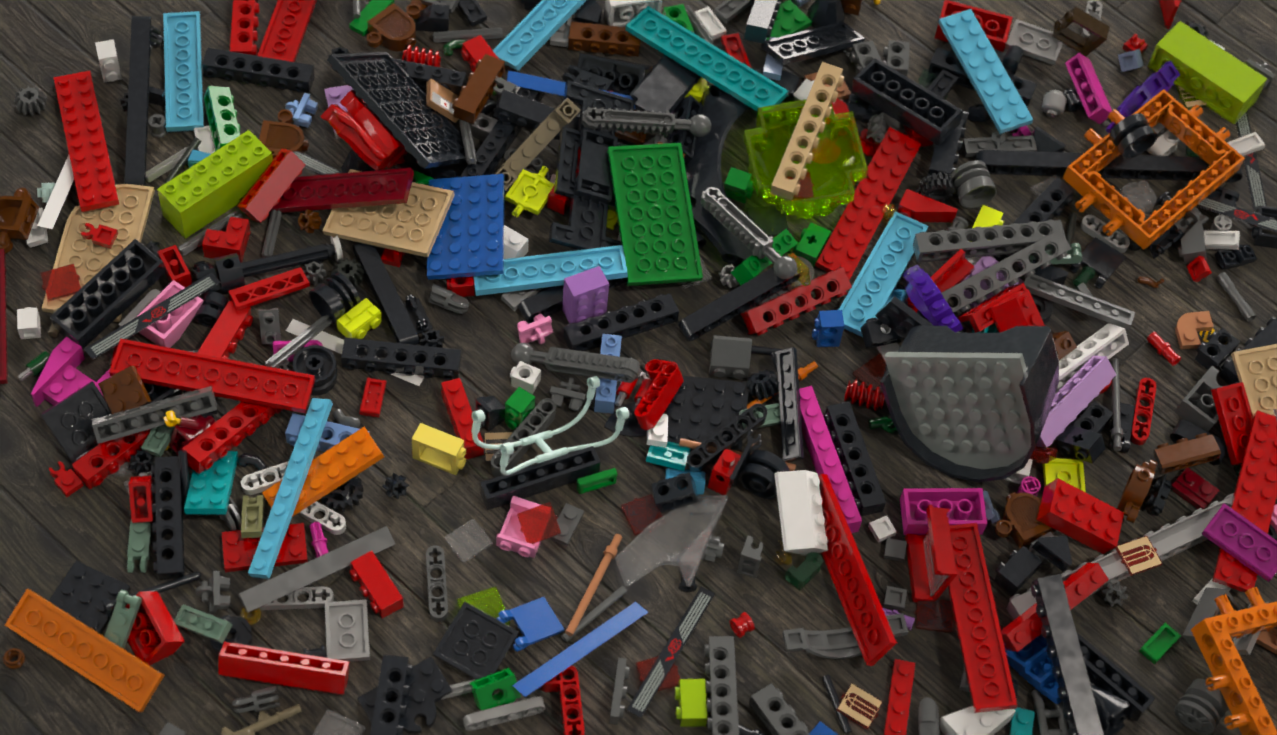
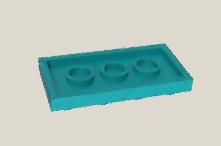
[184,451,238,514]

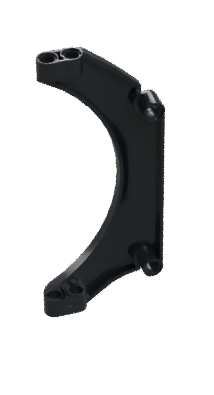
[685,68,801,267]

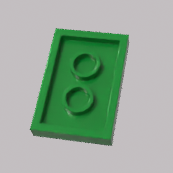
[766,0,812,40]

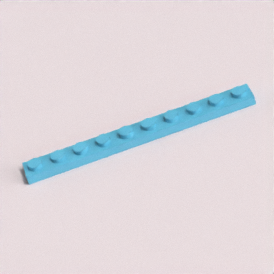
[248,398,333,579]

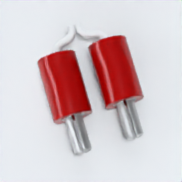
[615,372,653,406]

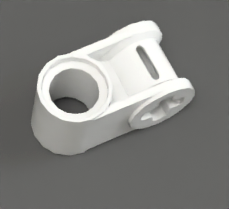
[1147,130,1180,156]

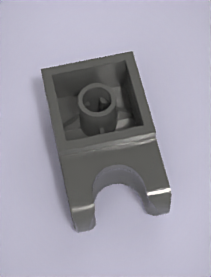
[1174,366,1221,432]

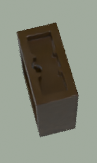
[1052,7,1110,56]

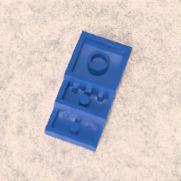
[1005,635,1062,704]

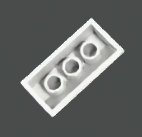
[774,470,828,556]

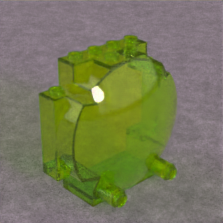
[744,99,868,219]

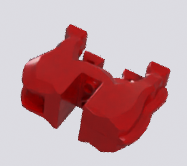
[320,90,408,171]

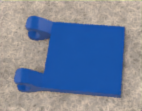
[496,597,565,652]

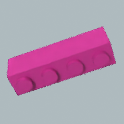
[1065,53,1112,124]

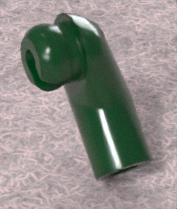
[443,40,466,56]
[868,417,897,433]

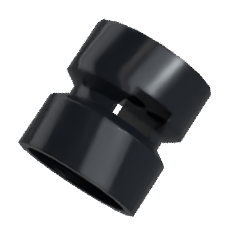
[196,291,228,328]

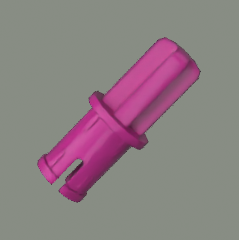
[310,522,328,558]

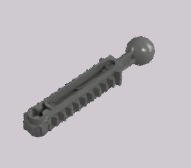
[581,107,711,137]
[700,187,797,280]
[511,343,642,383]

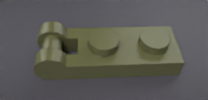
[241,495,264,538]

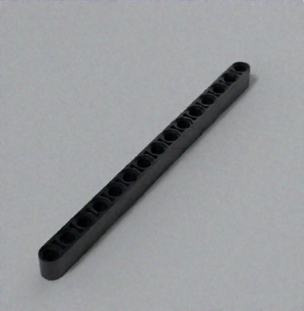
[976,150,1242,182]

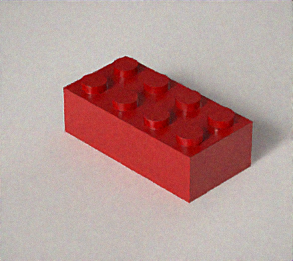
[934,0,1013,52]
[1037,478,1124,554]

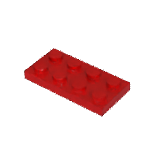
[1211,382,1253,465]
[222,523,308,572]

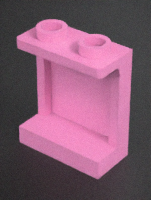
[496,496,551,558]

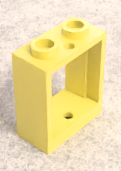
[412,423,466,475]

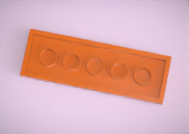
[262,426,384,517]

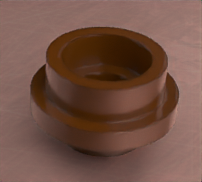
[3,648,25,669]

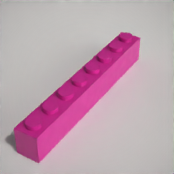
[799,386,862,533]

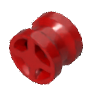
[730,612,755,638]

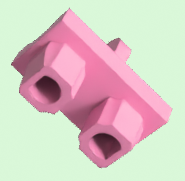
[517,314,553,344]

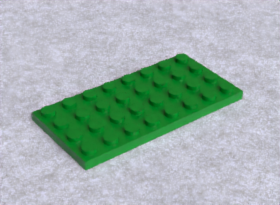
[607,143,703,286]

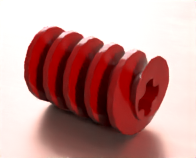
[402,45,441,67]
[844,379,885,411]

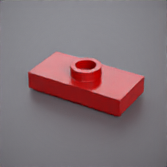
[360,378,387,417]

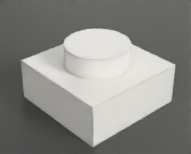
[868,516,897,543]

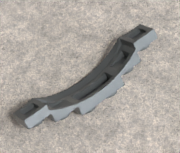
[782,613,908,659]

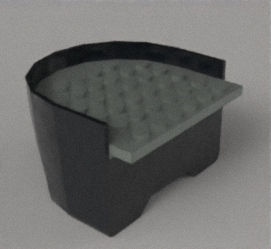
[880,326,1059,482]

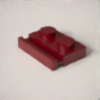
[1171,468,1220,510]

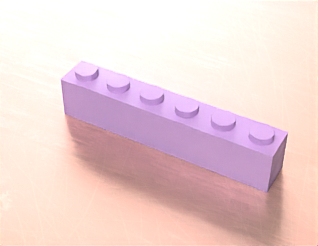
[1036,356,1116,447]

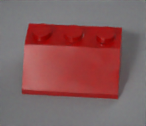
[989,290,1045,333]
[126,591,185,665]

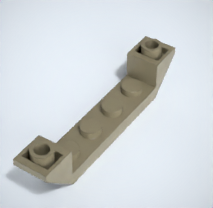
[495,97,581,191]

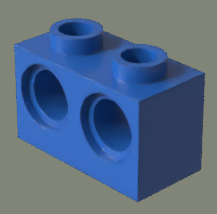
[812,310,844,347]

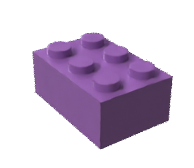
[562,266,609,324]

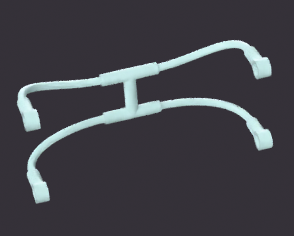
[471,376,629,476]

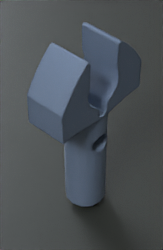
[983,491,1000,524]

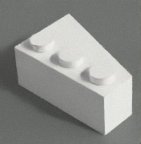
[939,706,1016,735]

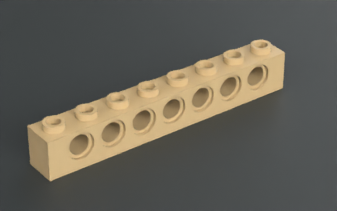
[771,62,845,201]

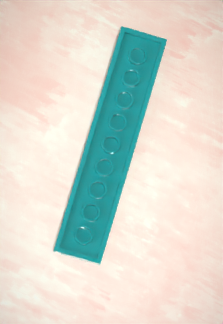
[626,6,788,116]

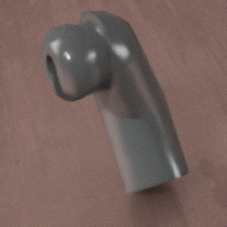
[332,409,361,428]

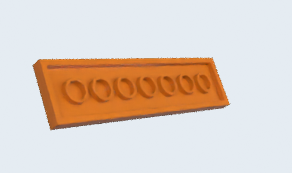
[5,589,164,712]

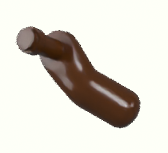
[1137,276,1164,288]

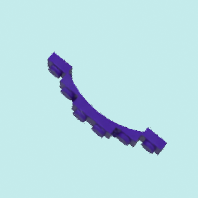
[1105,61,1180,134]
[902,264,963,333]

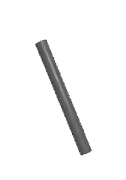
[562,586,627,642]

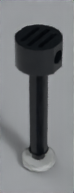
[214,234,343,293]

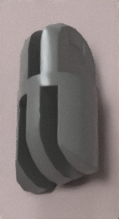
[428,284,469,314]
[218,496,242,531]
[232,686,281,713]
[918,697,939,735]

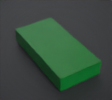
[577,468,617,494]
[1139,623,1181,665]

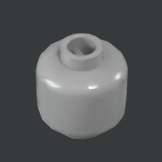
[1041,90,1066,118]

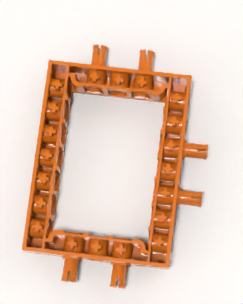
[1063,89,1245,250]
[1190,587,1277,735]

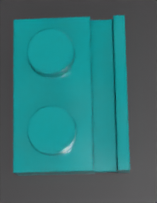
[646,442,691,471]

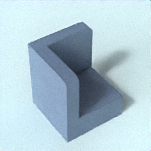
[1118,49,1144,72]

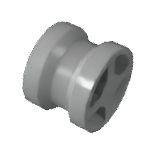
[1210,215,1232,231]

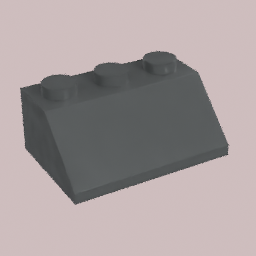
[1183,587,1242,653]

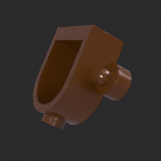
[367,3,421,52]
[259,109,309,159]
[0,188,39,253]
[1116,459,1158,524]
[995,492,1055,549]

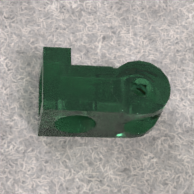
[785,552,823,591]

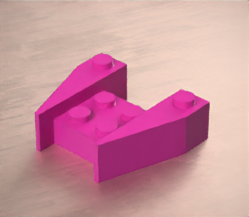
[31,337,111,407]

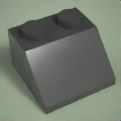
[709,336,752,379]

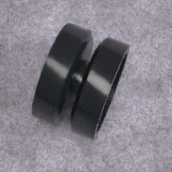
[1109,113,1158,159]
[293,345,338,396]
[738,450,789,499]

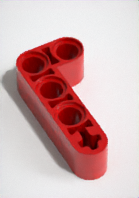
[634,359,684,430]
[539,665,585,735]

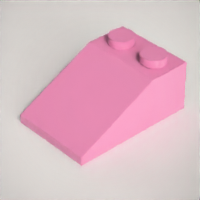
[137,280,203,348]

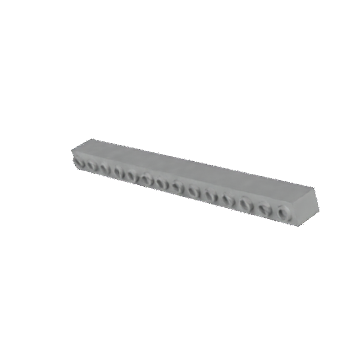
[1006,493,1234,620]

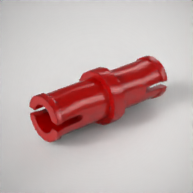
[1147,332,1181,366]

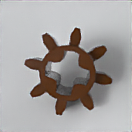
[298,209,322,233]

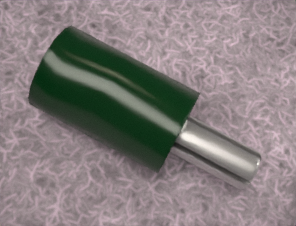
[18,351,50,381]

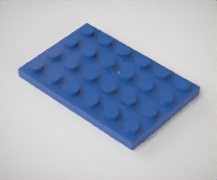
[427,174,504,280]

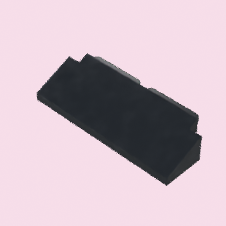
[630,54,701,114]

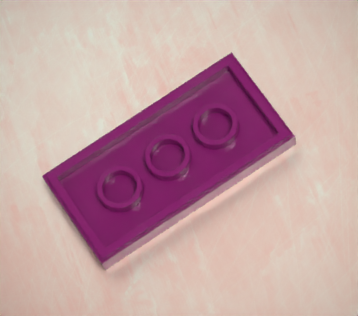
[1201,503,1277,582]

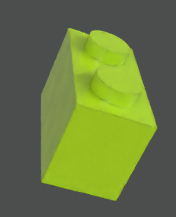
[675,679,707,727]

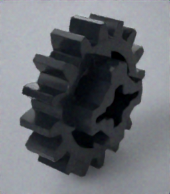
[321,476,363,512]

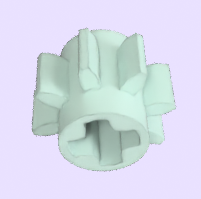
[37,183,56,202]

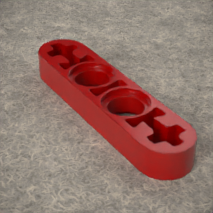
[1130,378,1156,445]

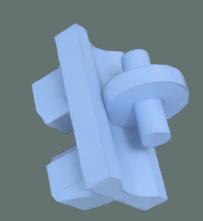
[285,93,318,128]

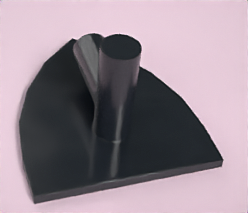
[604,402,647,437]

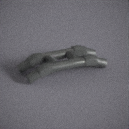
[1031,690,1069,735]

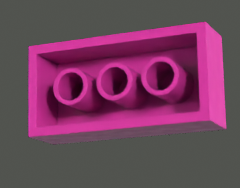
[900,488,987,535]

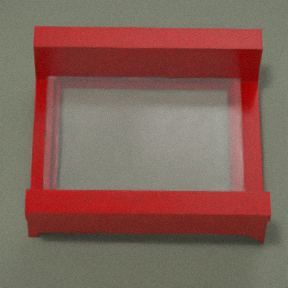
[905,505,958,602]

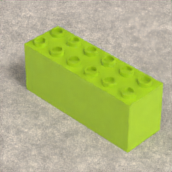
[1147,21,1267,125]
[157,130,273,239]

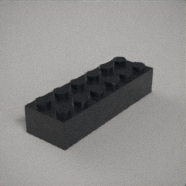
[852,58,962,146]
[50,239,166,350]

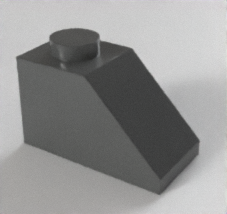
[1178,220,1207,264]

